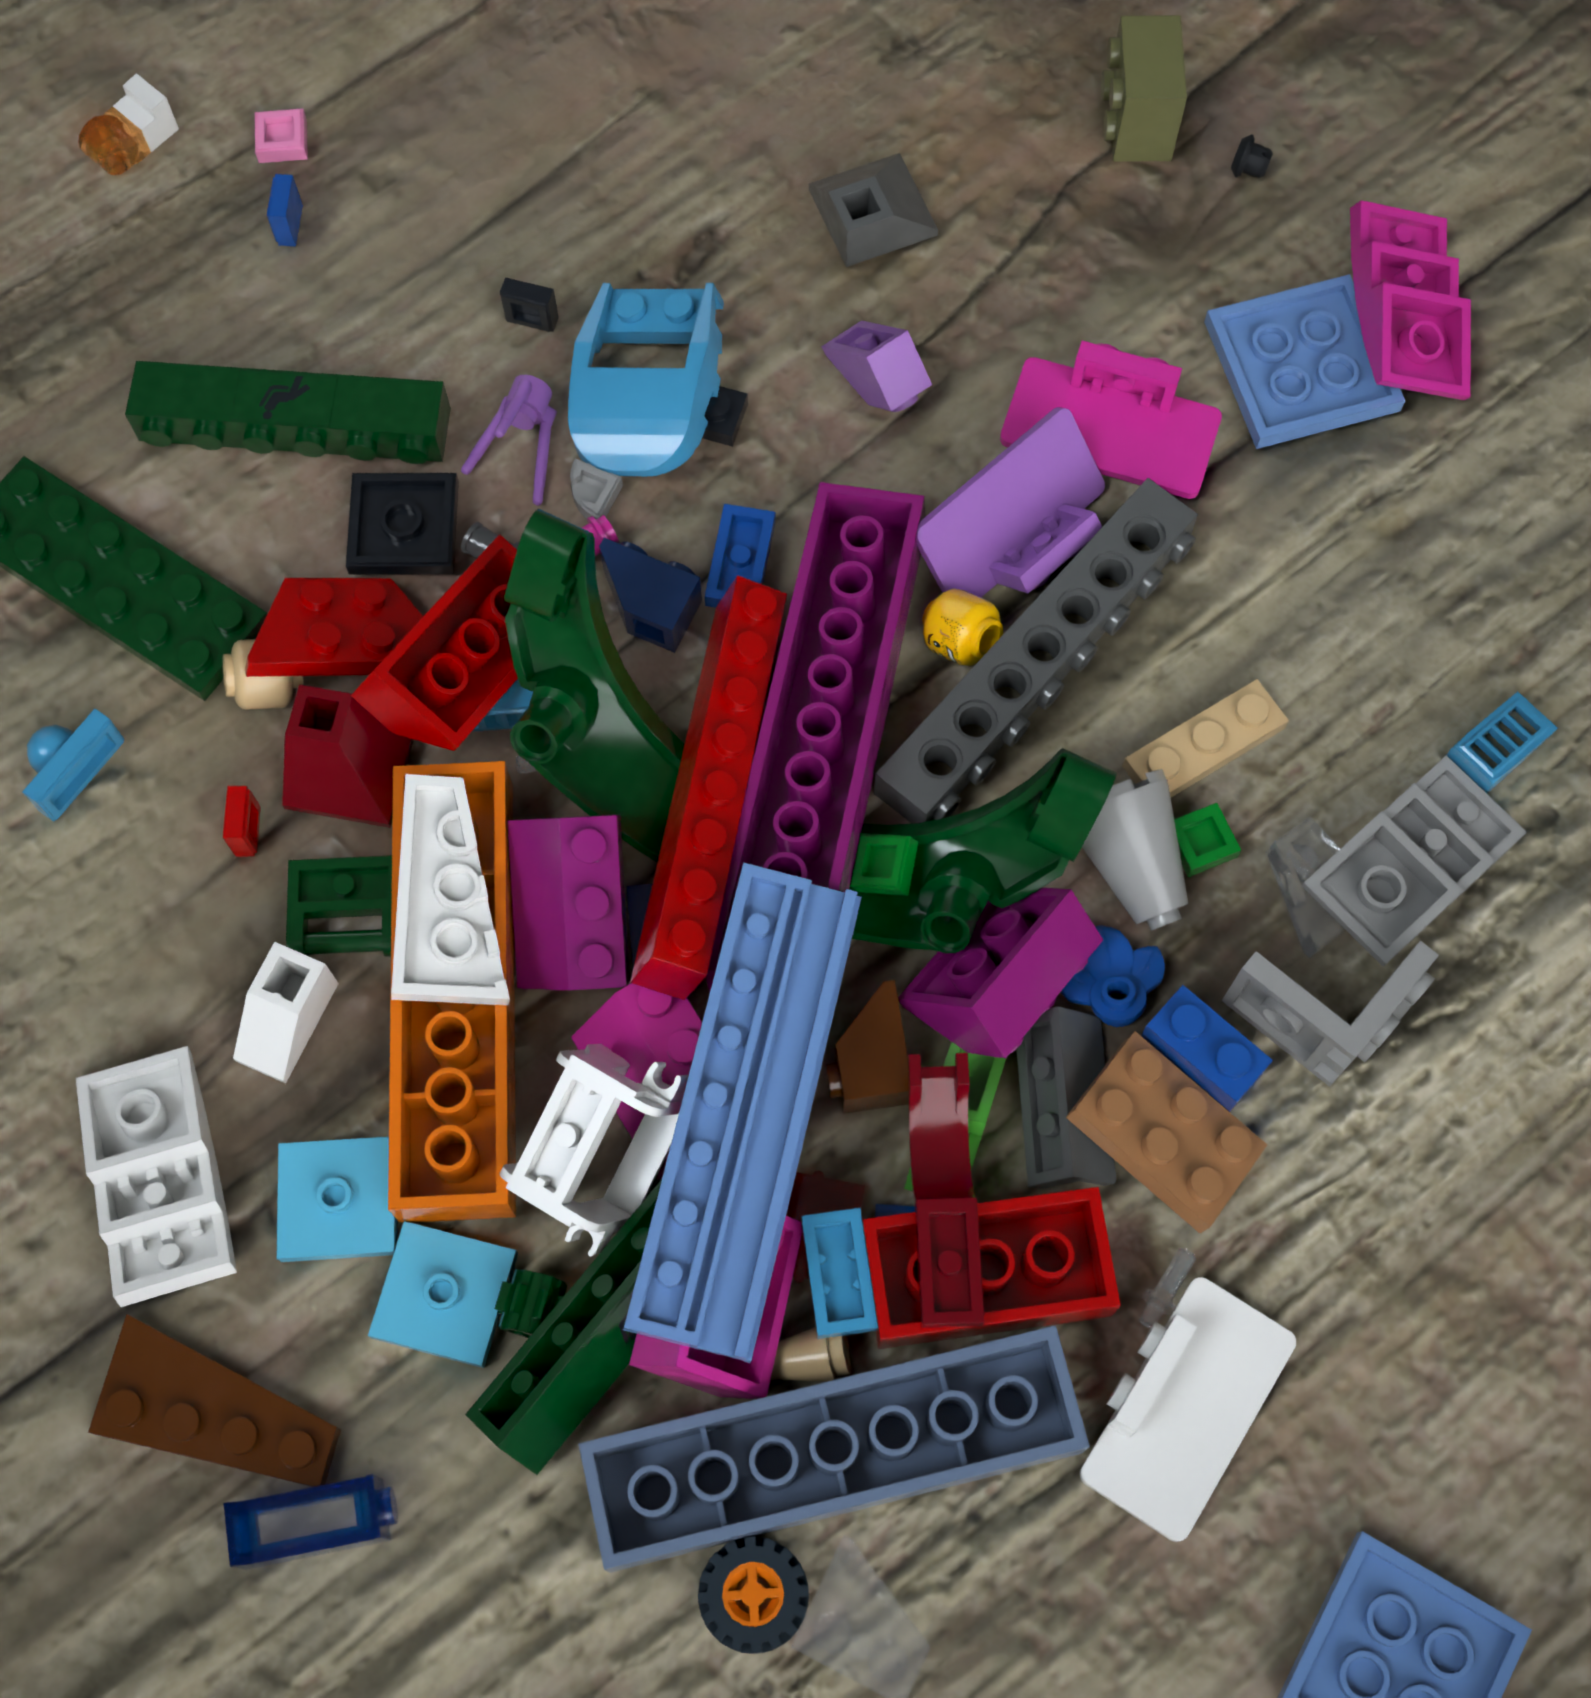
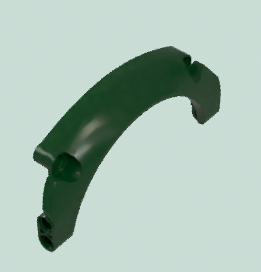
[504,508,1117,954]

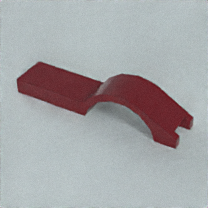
[908,1053,984,1328]

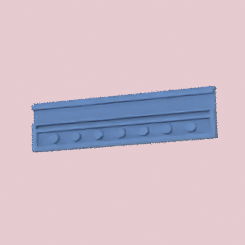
[623,862,862,1363]

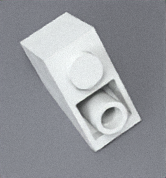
[233,942,339,1084]

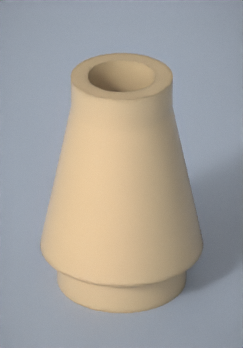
[770,1327,851,1382]

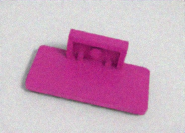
[1000,340,1222,499]

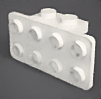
[1080,1277,1296,1542]

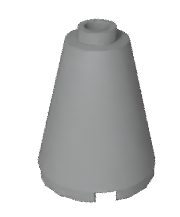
[1082,769,1188,931]

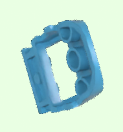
[568,283,724,477]

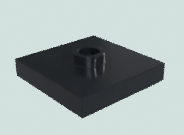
[346,473,459,575]

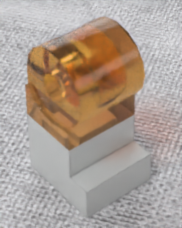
[78,73,179,176]

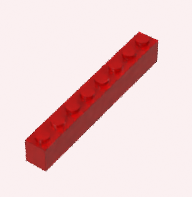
[630,575,787,1000]

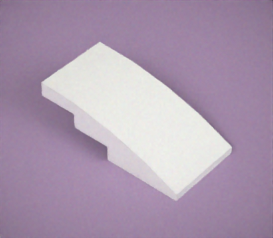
[76,1046,237,1307]

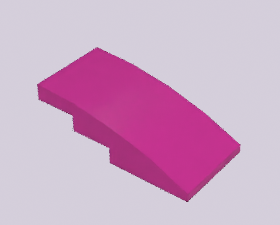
[1350,200,1471,400]

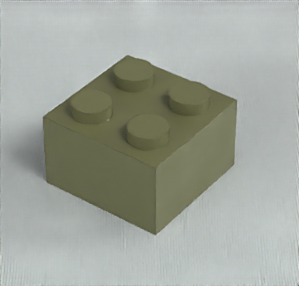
[1101,15,1187,162]

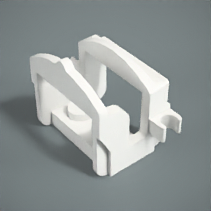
[499,1044,688,1256]

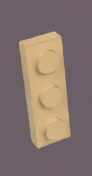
[1122,679,1289,797]

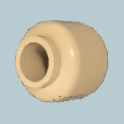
[223,639,303,710]

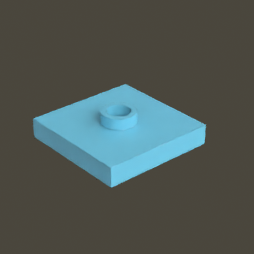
[277,1137,398,1262]
[368,1221,518,1368]

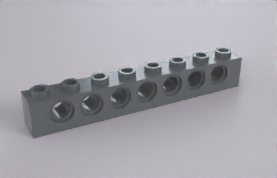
[874,478,1198,823]

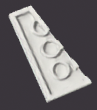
[391,774,510,1005]

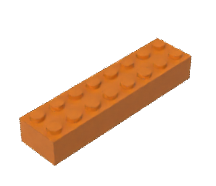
[388,761,516,1223]

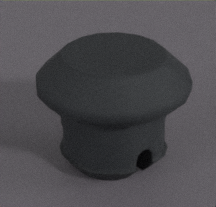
[1231,134,1273,178]

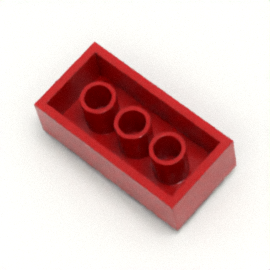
[862,1187,1121,1349]

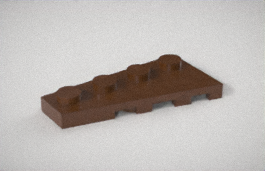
[88,1314,341,1490]

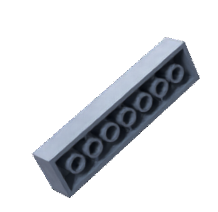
[578,1325,1090,1573]

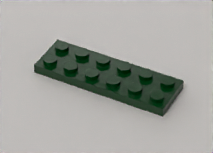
[0,456,267,701]

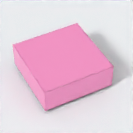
[255,109,308,163]

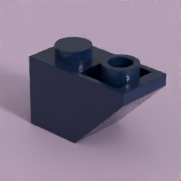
[599,538,702,653]

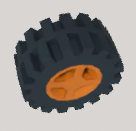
[698,1536,809,1654]

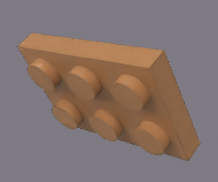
[1066,1031,1267,1233]

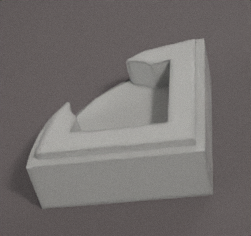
[570,458,623,519]

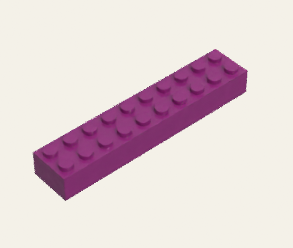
[705,482,926,991]

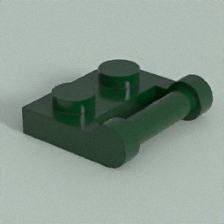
[286,855,392,957]

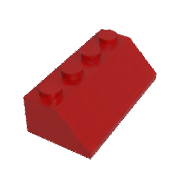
[351,534,518,751]

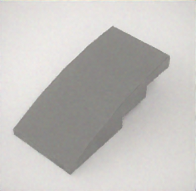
[1302,755,1527,967]

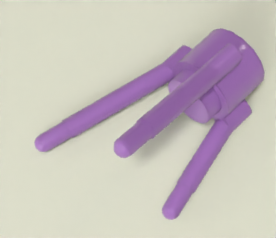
[461,375,557,506]

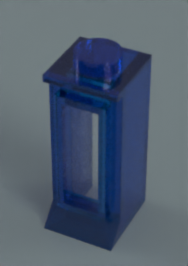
[223,1474,398,1570]

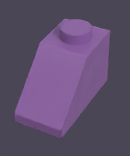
[821,321,932,412]

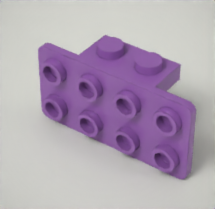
[916,407,1105,597]

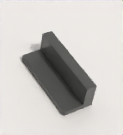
[1017,1006,1116,1189]

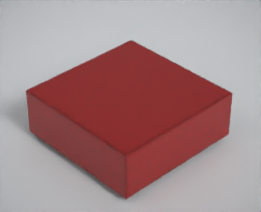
[223,786,261,857]

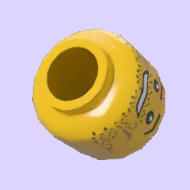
[922,588,1003,666]

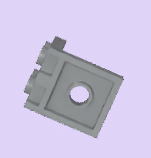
[1221,941,1439,1087]

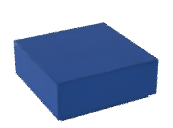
[267,174,303,247]

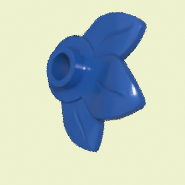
[1060,925,1165,1027]

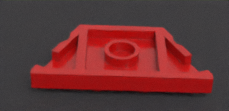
[245,578,423,677]

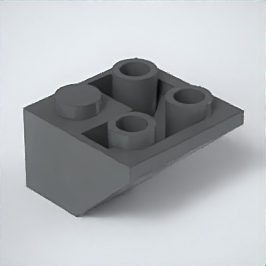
[809,153,938,267]

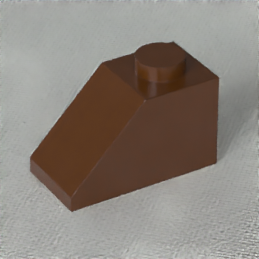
[826,980,908,1114]

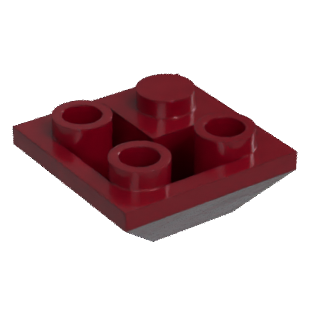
[282,684,414,828]

